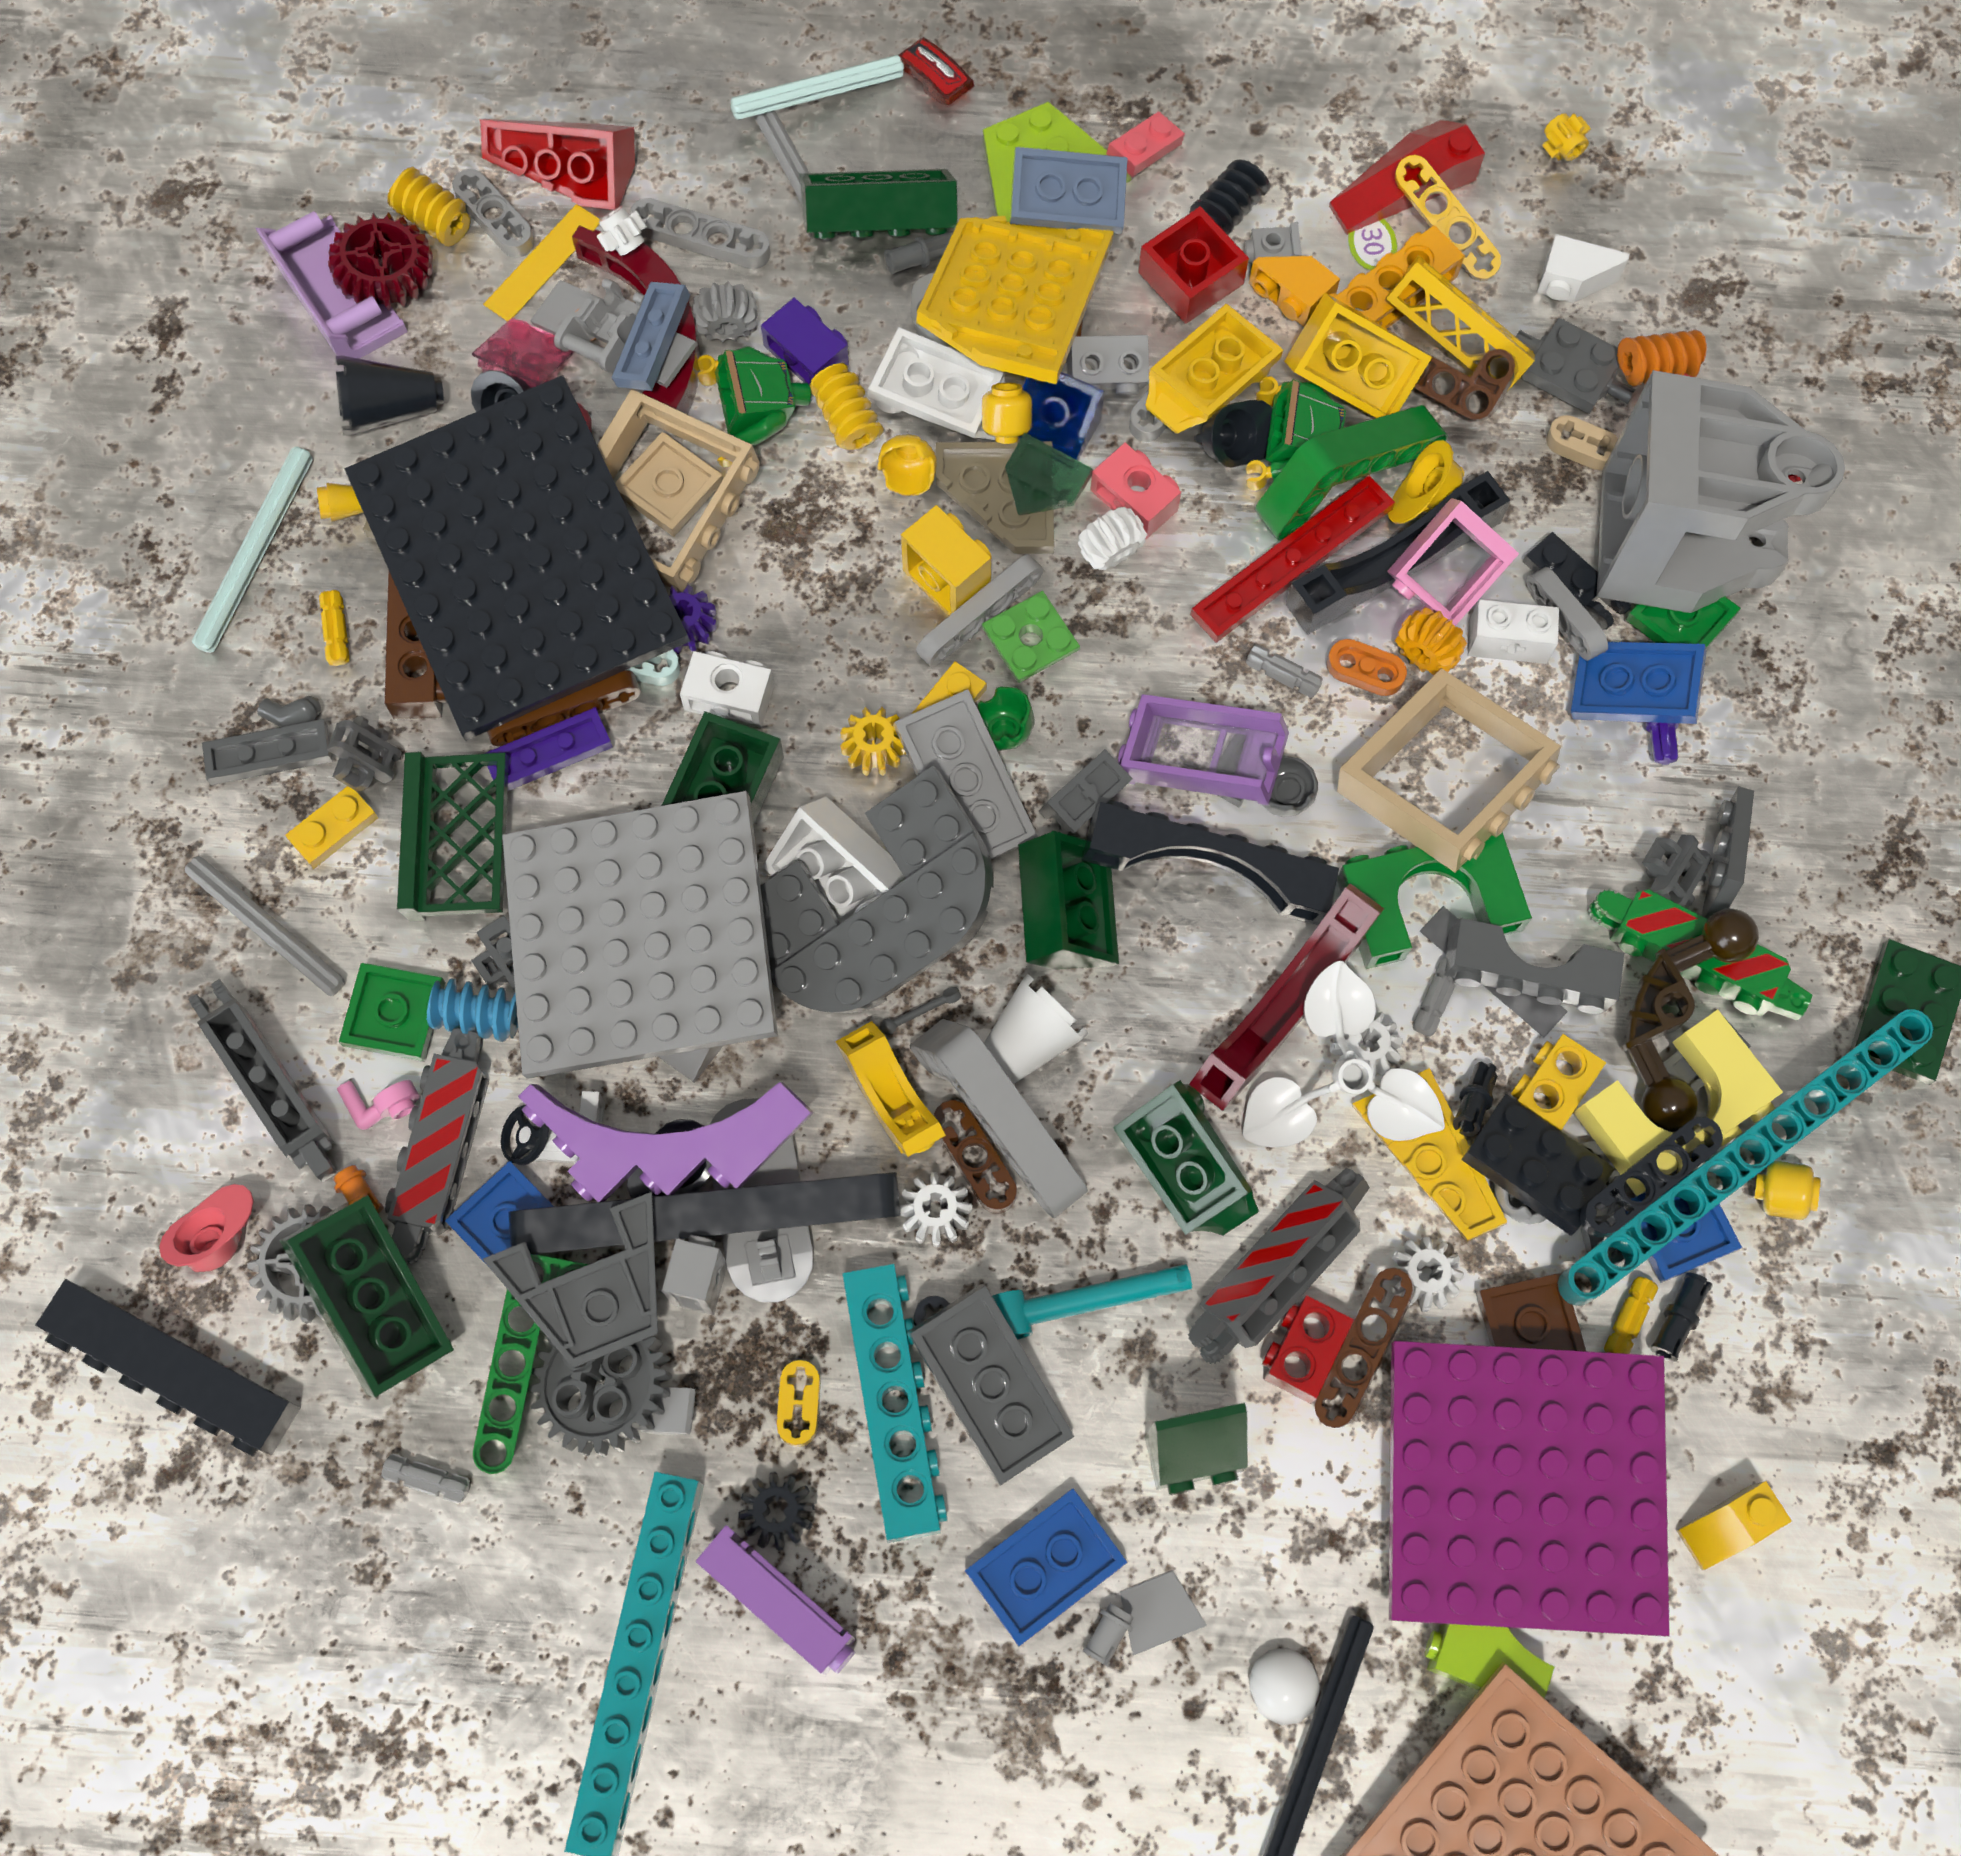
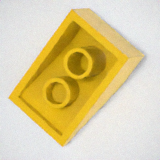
[1284,293,1432,418]

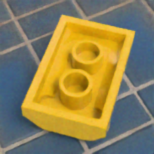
[1145,303,1283,433]

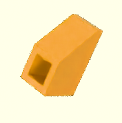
[1249,256,1340,327]

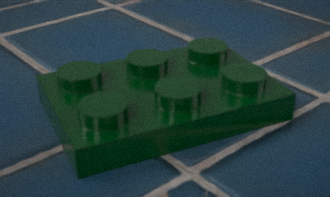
[1850,939,1961,1085]

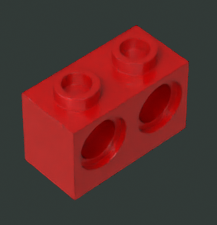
[1261,1295,1354,1404]

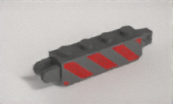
[188,979,338,1182]
[385,1028,489,1264]
[1188,1168,1370,1364]

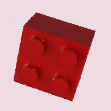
[1138,206,1249,324]

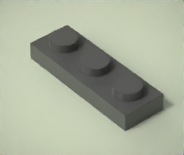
[202,719,333,785]

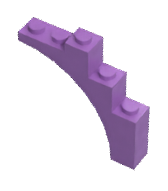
[518,1082,814,1203]

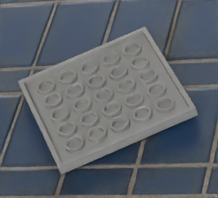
[502,791,778,1079]

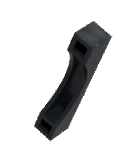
[1285,471,1511,635]
[1082,801,1339,925]

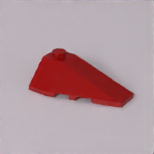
[480,119,635,210]
[1329,120,1485,235]

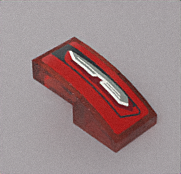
[898,37,975,106]

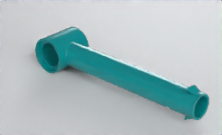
[992,1264,1192,1340]

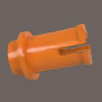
[333,1165,384,1214]

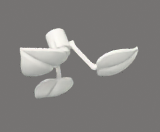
[1242,961,1445,1147]

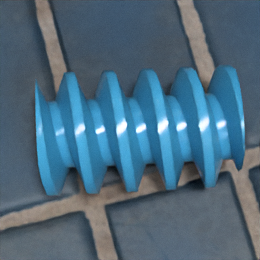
[427,978,518,1042]

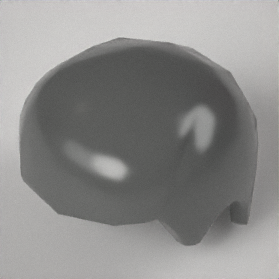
[1263,755,1318,817]

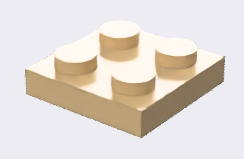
[615,431,723,537]

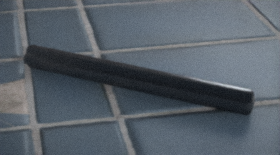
[1263,1615,1374,1856]

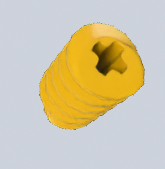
[387,167,471,247]
[810,363,883,450]

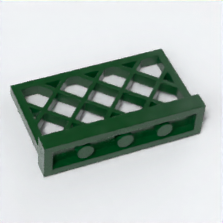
[397,752,509,921]

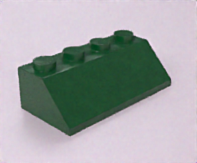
[799,169,957,239]

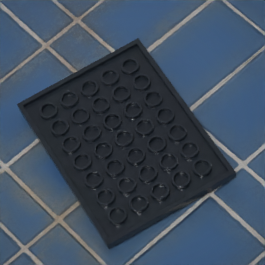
[344,375,690,741]

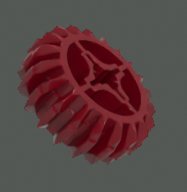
[328,212,434,311]

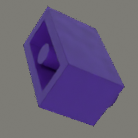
[761,297,849,386]

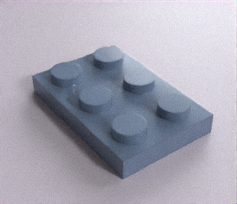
[1010,147,1127,234]

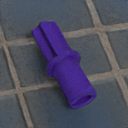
[1646,722,1679,765]

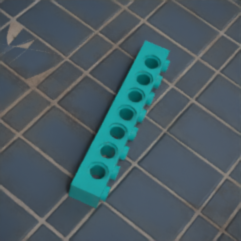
[564,1471,704,1856]

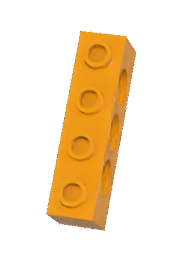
[1330,225,1465,329]

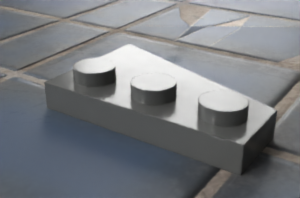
[1701,786,1754,919]

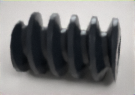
[1189,159,1270,235]

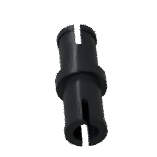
[1650,1272,1713,1362]

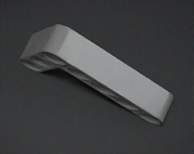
[909,1019,1088,1219]

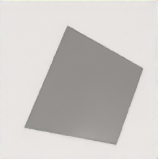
[1120,1571,1207,1656]

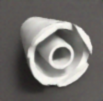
[984,974,1088,1084]

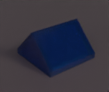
[1018,372,1105,464]

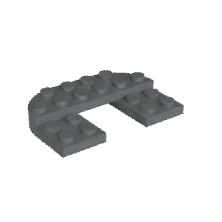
[760,766,994,1014]

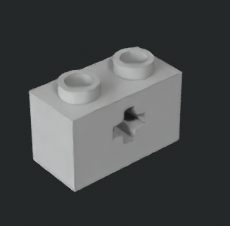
[662,1235,727,1315]

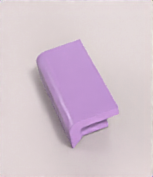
[255,211,407,359]

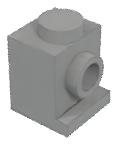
[1243,222,1302,269]

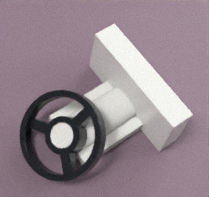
[501,1091,605,1165]

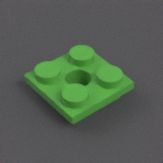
[982,591,1080,683]

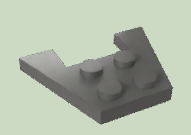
[483,1192,658,1368]

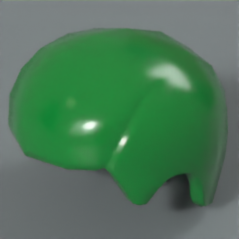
[977,686,1035,751]

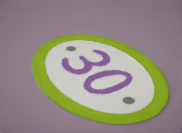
[1348,219,1397,270]

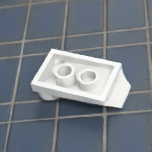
[868,327,1005,440]

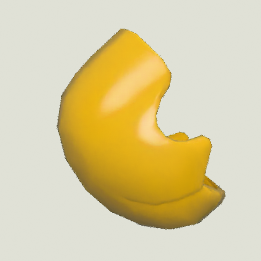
[877,434,937,496]

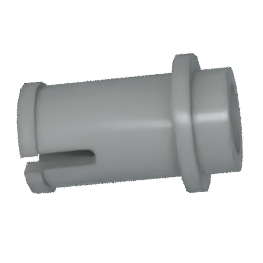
[1082,1603,1134,1667]

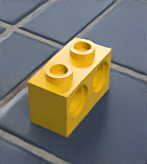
[1510,1034,1607,1131]

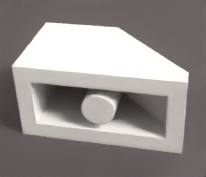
[1537,234,1630,303]

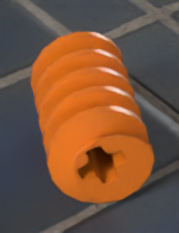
[1617,330,1707,387]

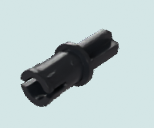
[1453,1061,1498,1136]

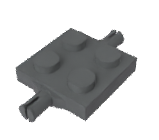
[1516,318,1636,414]

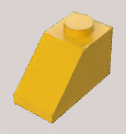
[1676,1481,1792,1570]

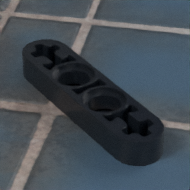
[1580,1117,1723,1237]

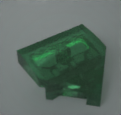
[1005,433,1093,516]

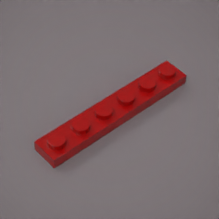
[1190,475,1395,643]

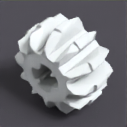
[1078,507,1147,570]
[1330,1012,1403,1080]
[900,1172,972,1247]
[1391,1236,1464,1312]

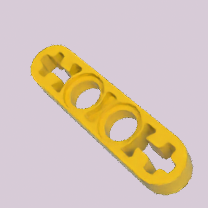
[1395,155,1501,281]

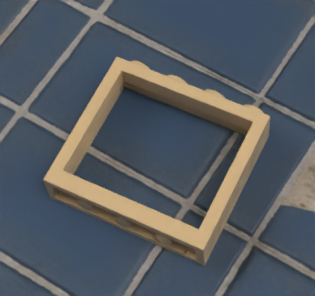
[597,389,759,592]
[1337,668,1561,873]

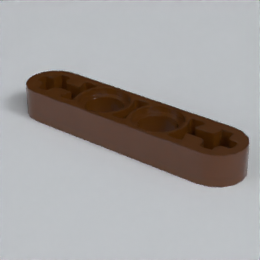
[487,670,641,747]
[1315,1268,1415,1428]

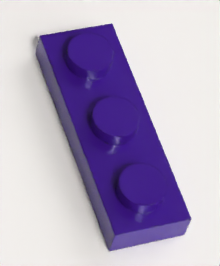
[484,707,613,792]

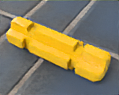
[319,590,350,666]
[1604,1276,1658,1354]

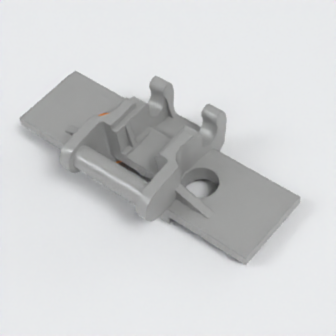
[530,278,698,387]

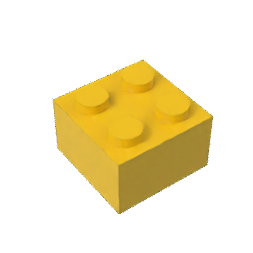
[901,505,992,616]

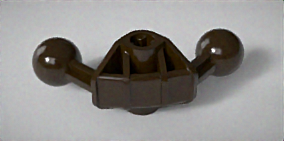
[1622,908,1759,1132]

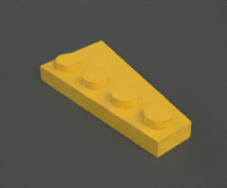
[1352,1068,1507,1242]

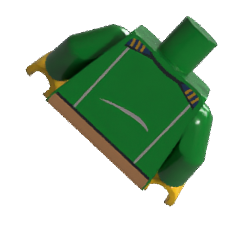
[697,346,811,468]
[1246,376,1346,491]

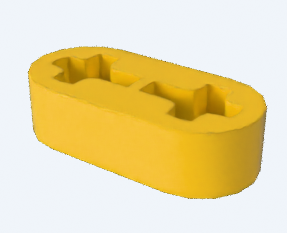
[777,1360,821,1447]

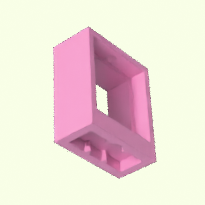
[1387,498,1519,626]

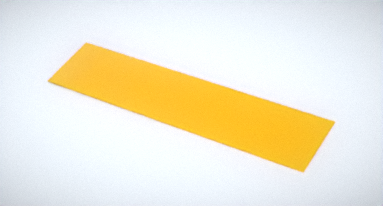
[483,204,601,322]

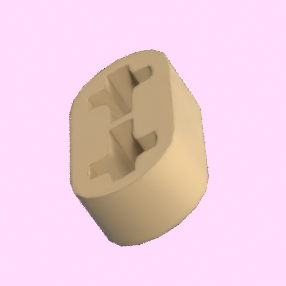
[1546,415,1618,471]

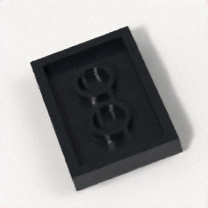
[1461,1094,1615,1236]

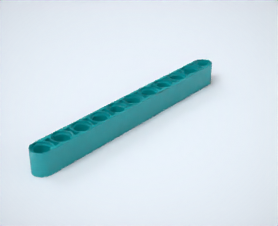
[1558,1009,1933,1306]

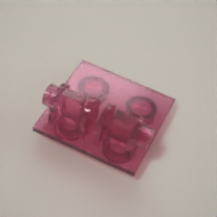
[472,317,575,388]

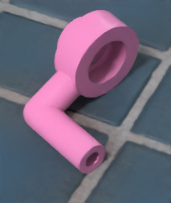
[337,1080,420,1130]

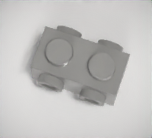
[1067,335,1149,396]

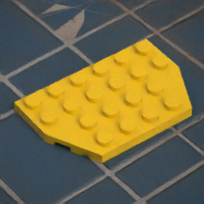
[916,216,1114,384]

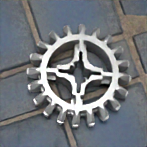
[246,1204,333,1323]

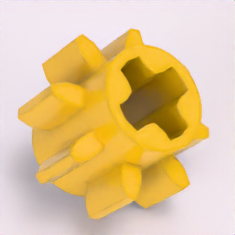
[1542,113,1591,161]

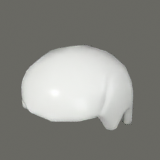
[1249,1648,1319,1725]

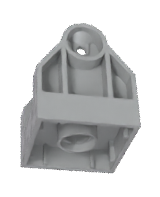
[1597,370,1845,613]

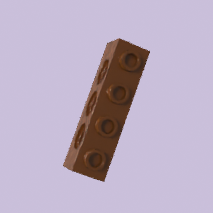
[385,570,447,720]

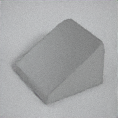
[639,1387,696,1435]

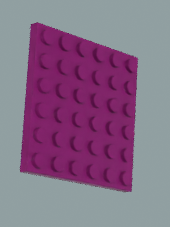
[1389,1341,1670,1637]

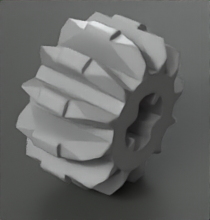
[692,281,758,342]

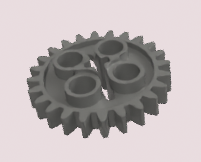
[528,1336,672,1457]

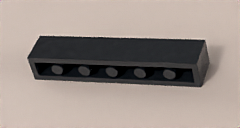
[35,1279,300,1457]

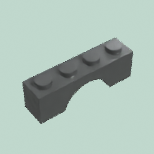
[1444,918,1625,1014]

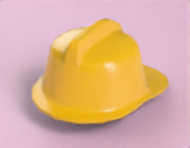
[1388,440,1464,524]

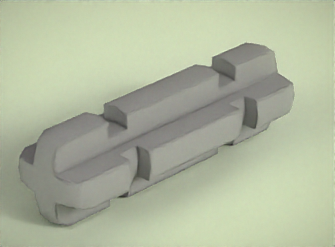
[1246,645,1323,698]
[1413,958,1456,1036]
[381,1454,470,1503]

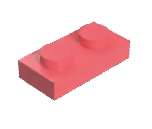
[1106,111,1185,177]

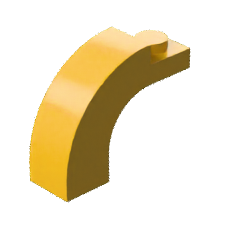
[835,1021,946,1157]

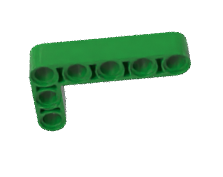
[1255,405,1448,541]
[473,1255,589,1474]

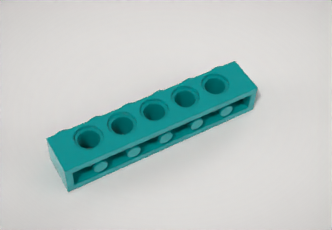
[842,1264,948,1543]

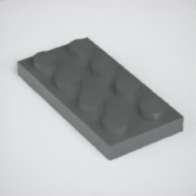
[907,1284,1075,1486]

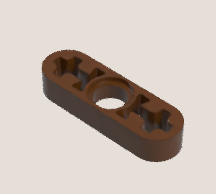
[934,1100,1017,1214]

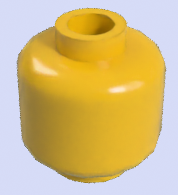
[982,382,1032,444]
[1754,1161,1821,1220]

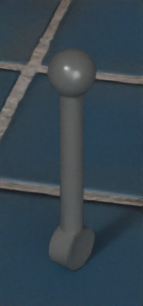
[880,987,961,1035]

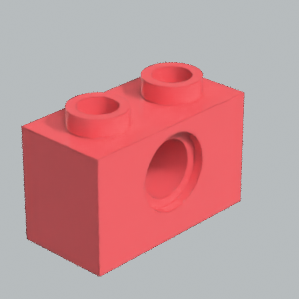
[1090,442,1181,540]

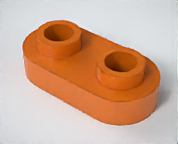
[1327,639,1407,696]

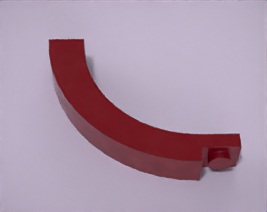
[572,225,700,415]
[1189,883,1384,1111]

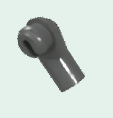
[257,696,321,727]

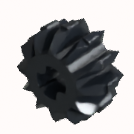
[738,1472,816,1551]

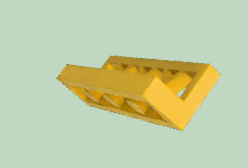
[1386,255,1535,392]

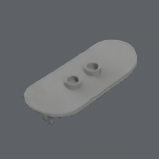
[710,1098,813,1302]

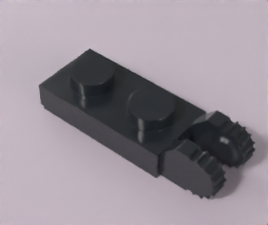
[1523,531,1631,630]

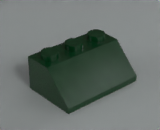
[1018,831,1119,970]

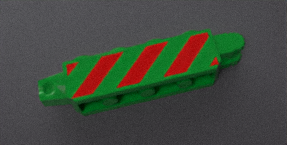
[1588,889,1813,1021]

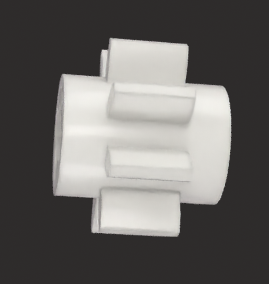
[597,206,647,256]

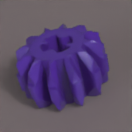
[669,584,717,654]

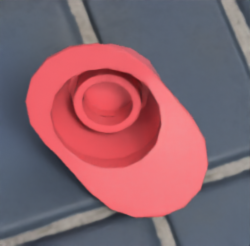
[159,1184,254,1272]

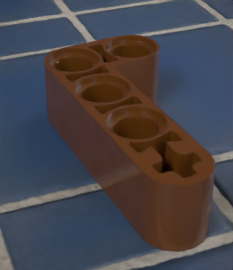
[1410,343,1518,421]

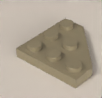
[936,442,1054,554]

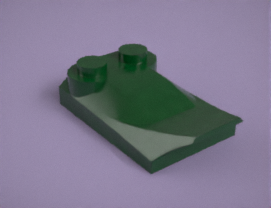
[1113,1080,1260,1236]

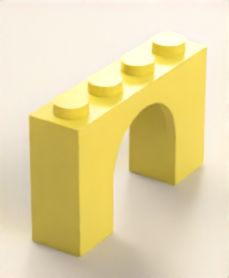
[1573,1009,1783,1196]

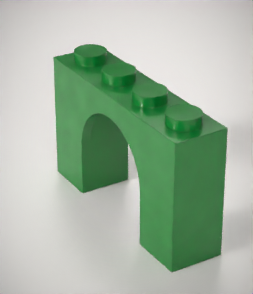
[1337,832,1532,969]

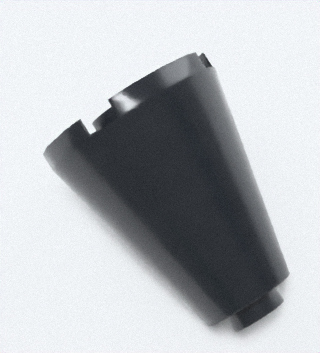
[335,356,444,436]

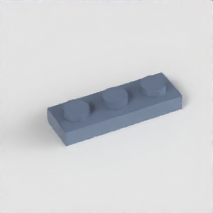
[611,282,690,391]

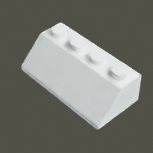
[762,797,905,923]

